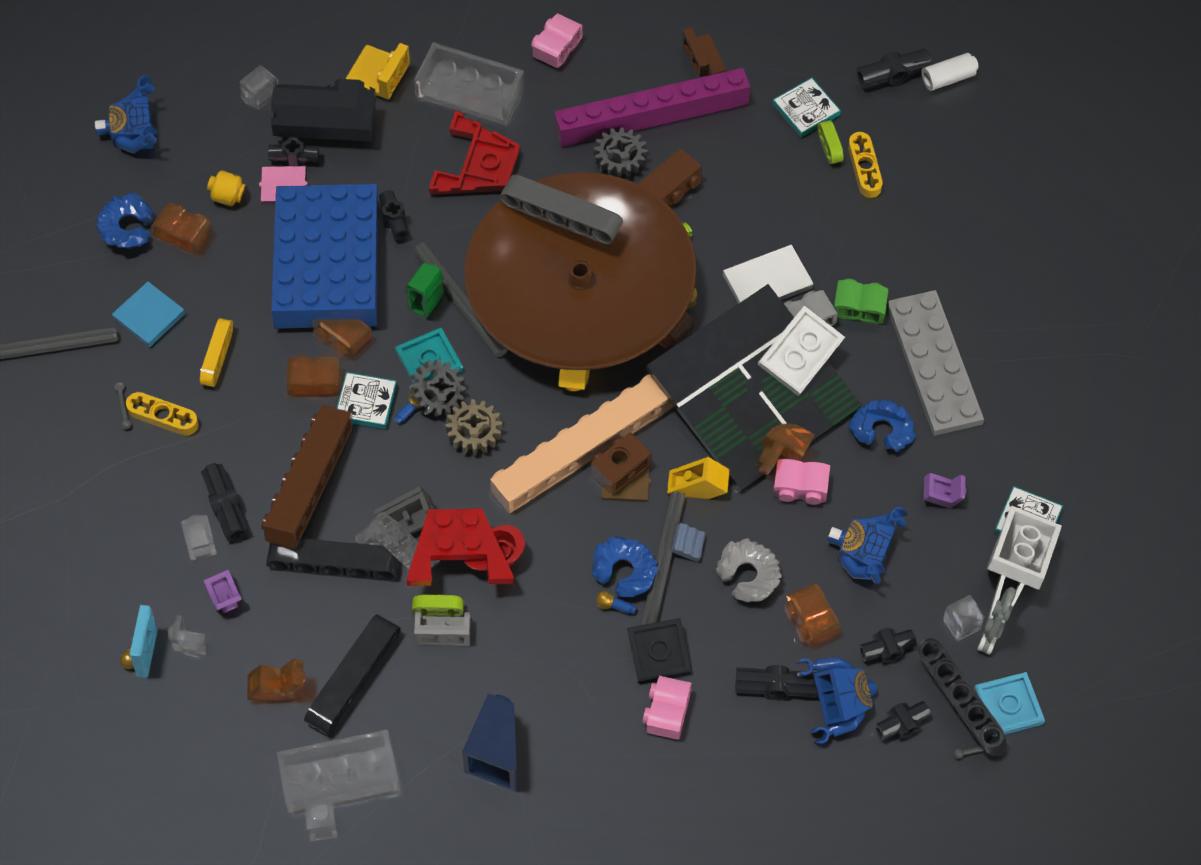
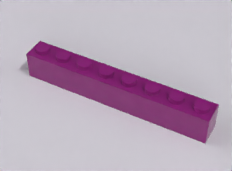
[554,68,750,148]

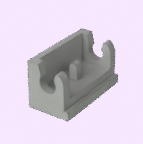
[414,612,471,646]

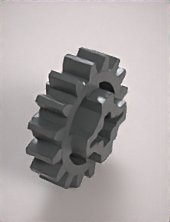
[594,127,647,178]
[409,359,466,417]

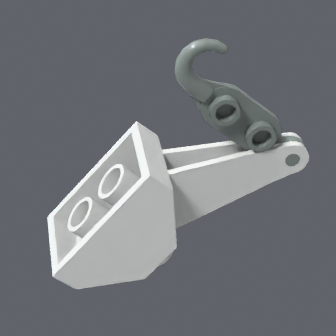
[977,506,1062,655]

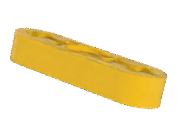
[848,132,883,198]
[200,318,233,387]
[126,392,198,436]

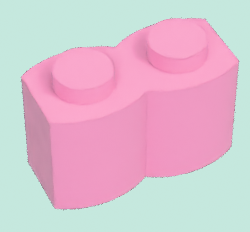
[531,14,583,69]
[774,459,830,505]
[643,676,692,740]

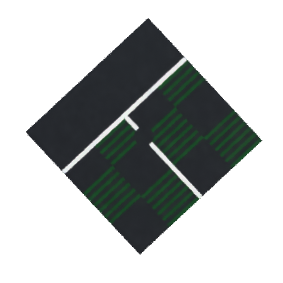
[645,284,862,492]

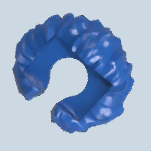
[96,193,153,249]
[849,399,916,452]
[591,535,658,597]

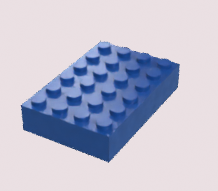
[271,184,379,328]

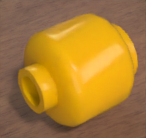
[207,170,246,206]

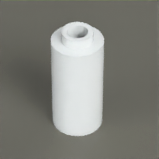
[922,53,979,91]

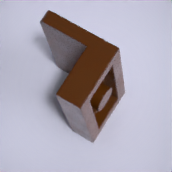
[682,27,726,78]

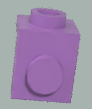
[923,473,967,508]
[203,570,242,613]

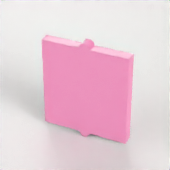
[259,166,308,204]

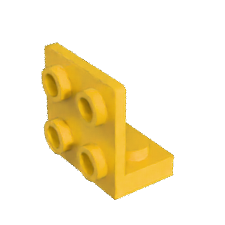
[346,43,410,100]

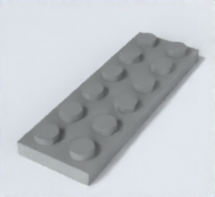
[887,290,984,436]

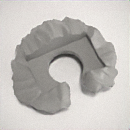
[716,538,782,602]

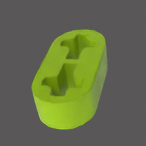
[818,120,844,164]
[412,595,464,617]

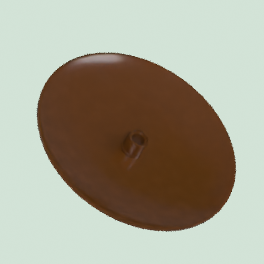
[464,172,696,370]

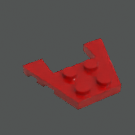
[429,111,521,195]
[406,508,513,586]

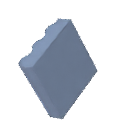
[671,523,706,562]

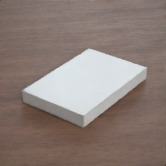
[723,245,814,304]
[757,306,845,396]

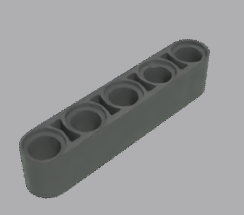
[499,175,623,244]

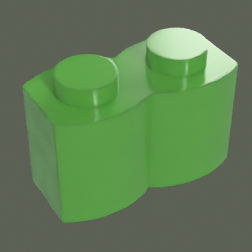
[834,279,888,324]

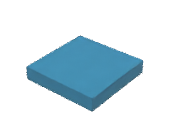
[112,282,185,348]

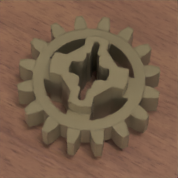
[445,399,503,455]

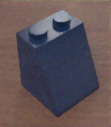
[462,694,518,792]

